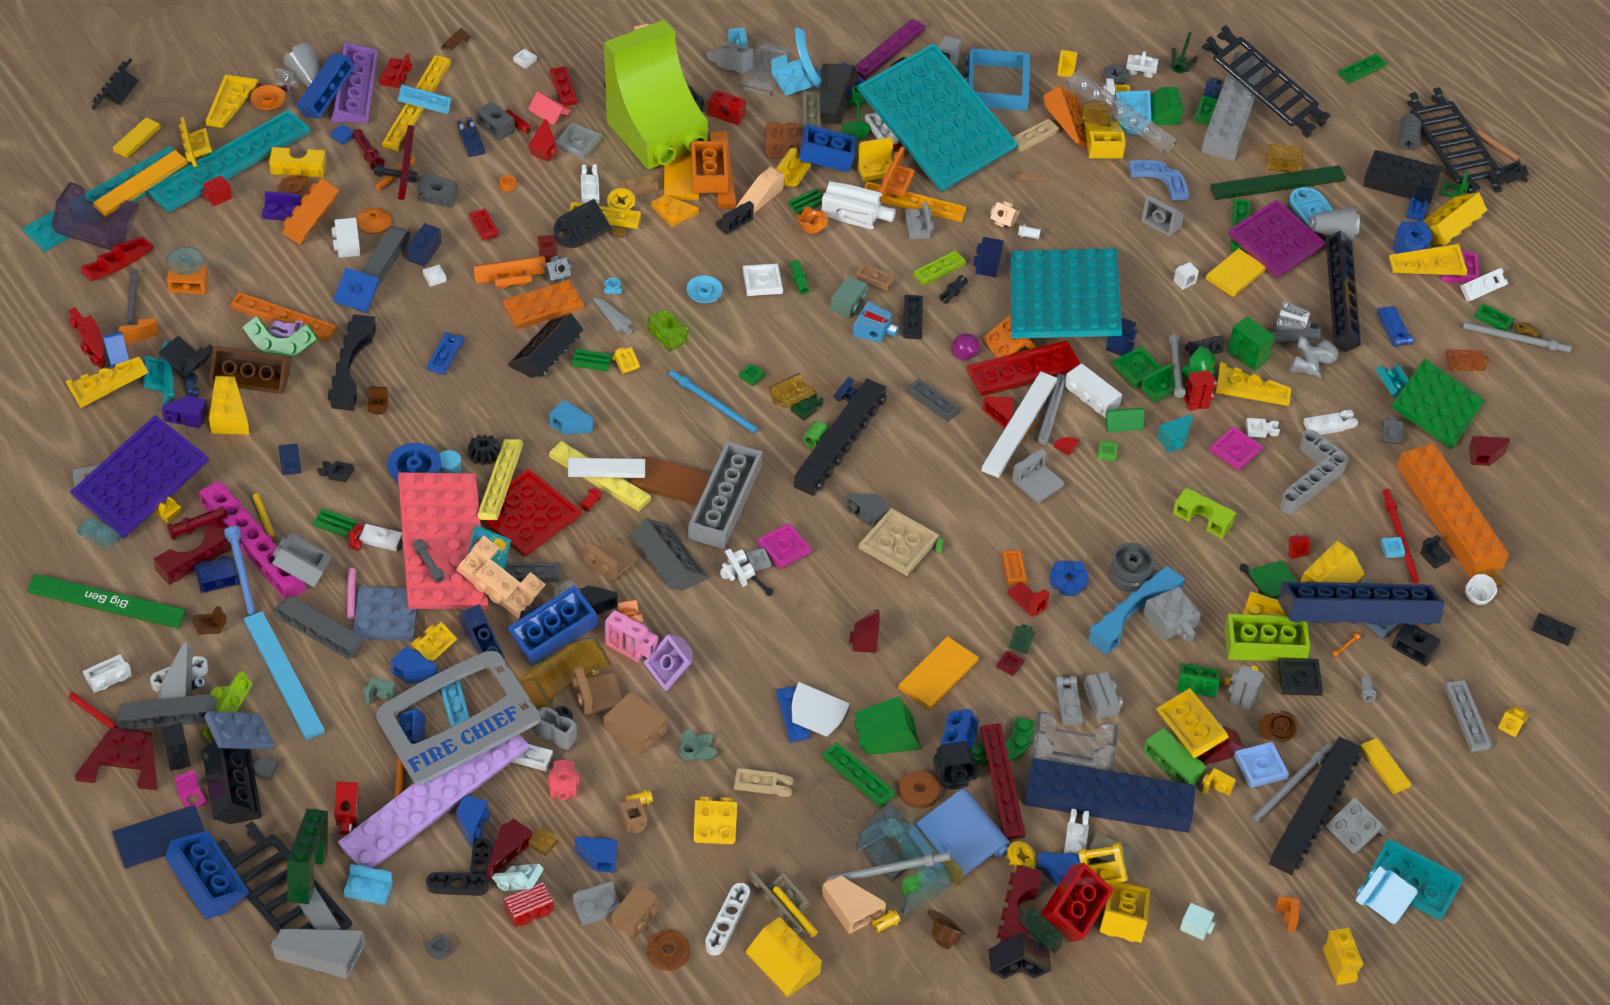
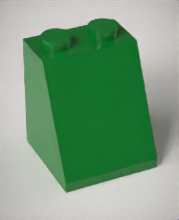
[854,696,921,755]

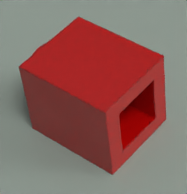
[202,175,232,207]

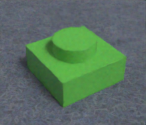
[901,872,925,897]

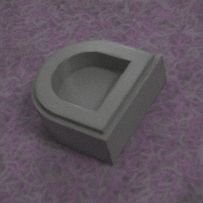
[253,757,278,781]
[424,933,451,960]

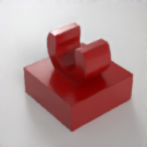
[1288,534,1310,559]

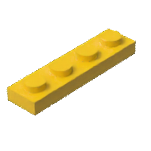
[569,202,641,229]

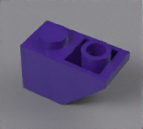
[162,396,208,428]

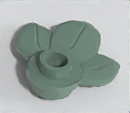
[679,729,717,761]

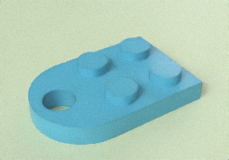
[1116,90,1151,134]
[1289,187,1333,230]

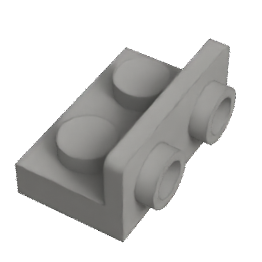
[904,202,934,239]
[573,881,620,926]

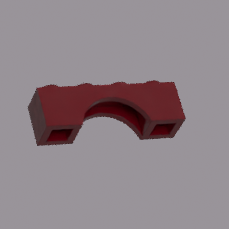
[153,520,232,585]
[997,865,1042,942]

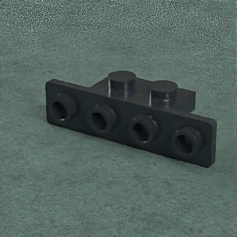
[91,58,139,110]

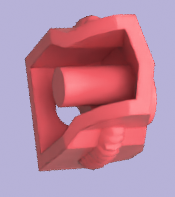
[548,760,580,800]

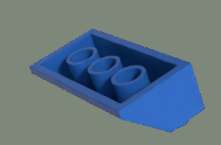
[507,585,599,667]
[165,830,249,920]

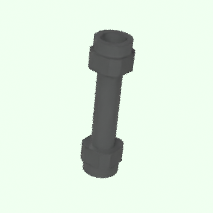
[412,539,445,583]

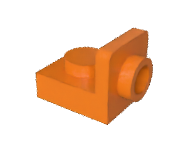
[617,599,643,622]
[1275,896,1300,932]

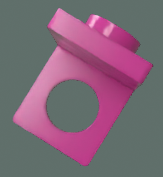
[175,769,207,808]

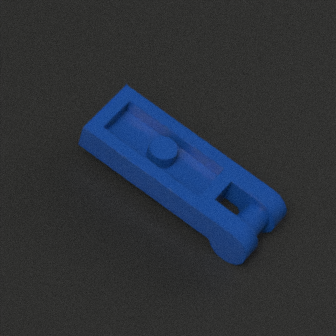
[1377,306,1413,347]
[427,332,464,375]

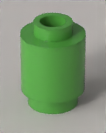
[803,420,829,448]

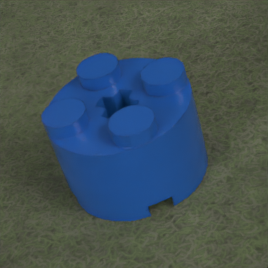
[1393,221,1432,254]

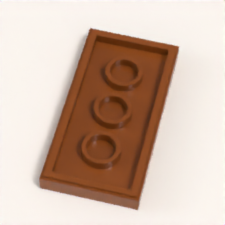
[630,455,711,505]

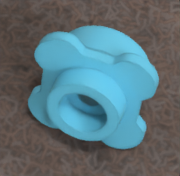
[604,277,622,294]

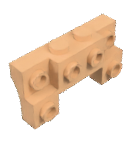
[457,536,546,619]

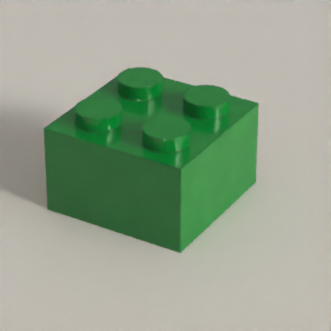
[1227,316,1275,371]

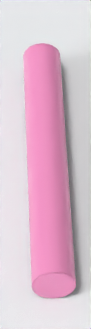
[347,568,356,620]

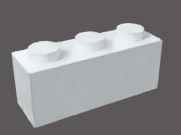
[1065,363,1122,417]

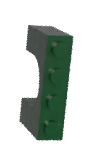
[287,809,328,905]

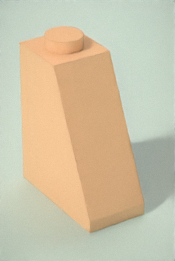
[822,876,886,934]

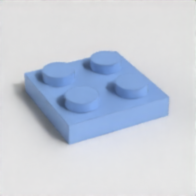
[1234,742,1289,788]

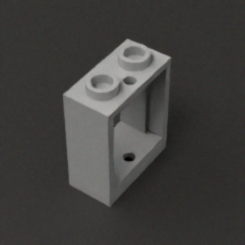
[272,532,332,587]

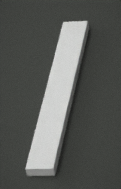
[981,371,1057,478]

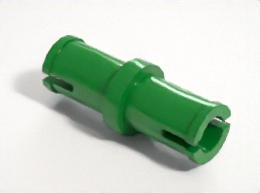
[790,260,810,294]

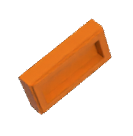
[1001,550,1027,586]

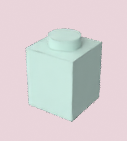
[1180,903,1215,940]

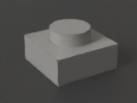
[746,548,771,571]

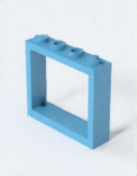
[965,48,1030,111]

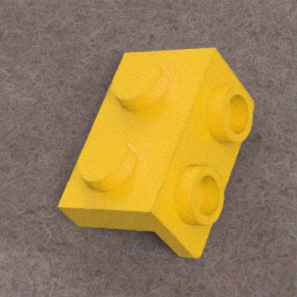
[776,148,811,187]

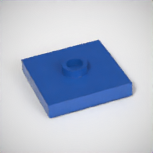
[333,267,380,313]

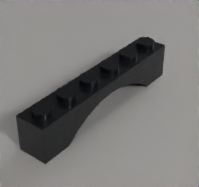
[328,314,376,411]

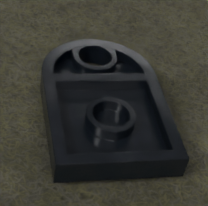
[554,199,612,248]

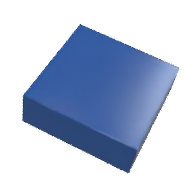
[330,124,354,145]

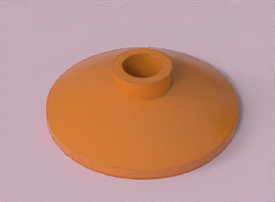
[250,85,285,110]
[356,208,392,234]

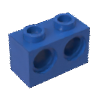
[941,709,979,750]

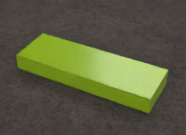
[913,250,966,286]

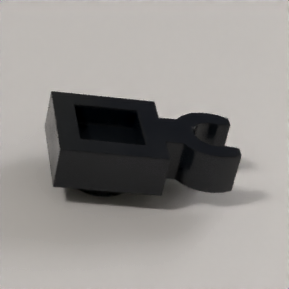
[317,461,355,483]

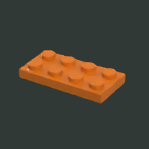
[502,279,584,329]

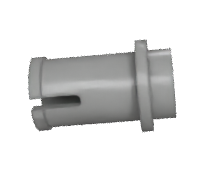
[1359,676,1376,702]

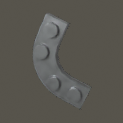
[864,803,906,882]

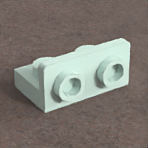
[492,863,544,891]

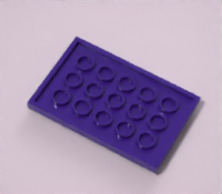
[70,415,209,539]

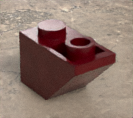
[1469,436,1510,466]
[1197,725,1244,765]

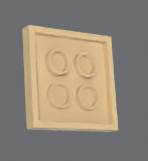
[859,508,939,576]

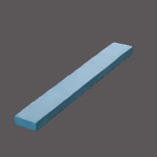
[244,611,325,740]

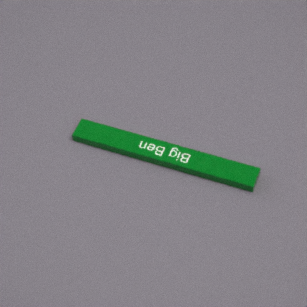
[27,574,186,629]

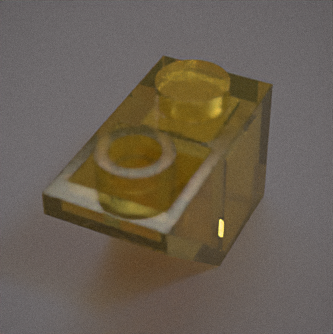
[1082,99,1111,127]

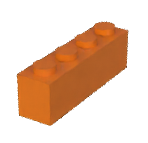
[282,178,340,245]

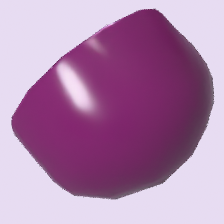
[951,333,981,361]

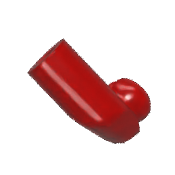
[348,524,364,551]

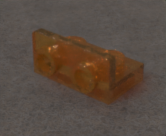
[1445,350,1488,371]

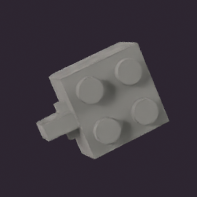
[1143,587,1201,643]

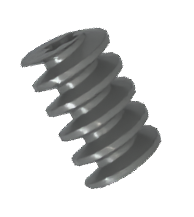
[1398,114,1422,150]

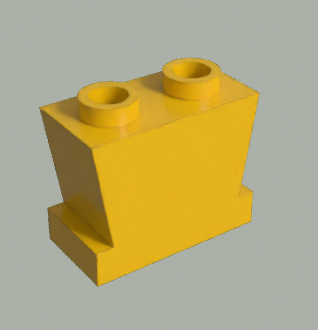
[1323,928,1363,985]

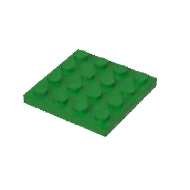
[1390,358,1485,450]

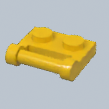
[1079,843,1128,884]

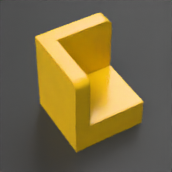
[1057,50,1077,78]

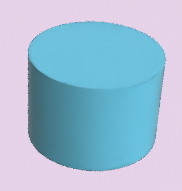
[439,450,462,473]

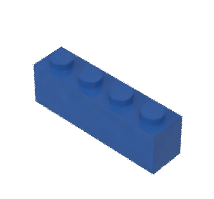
[296,54,355,118]

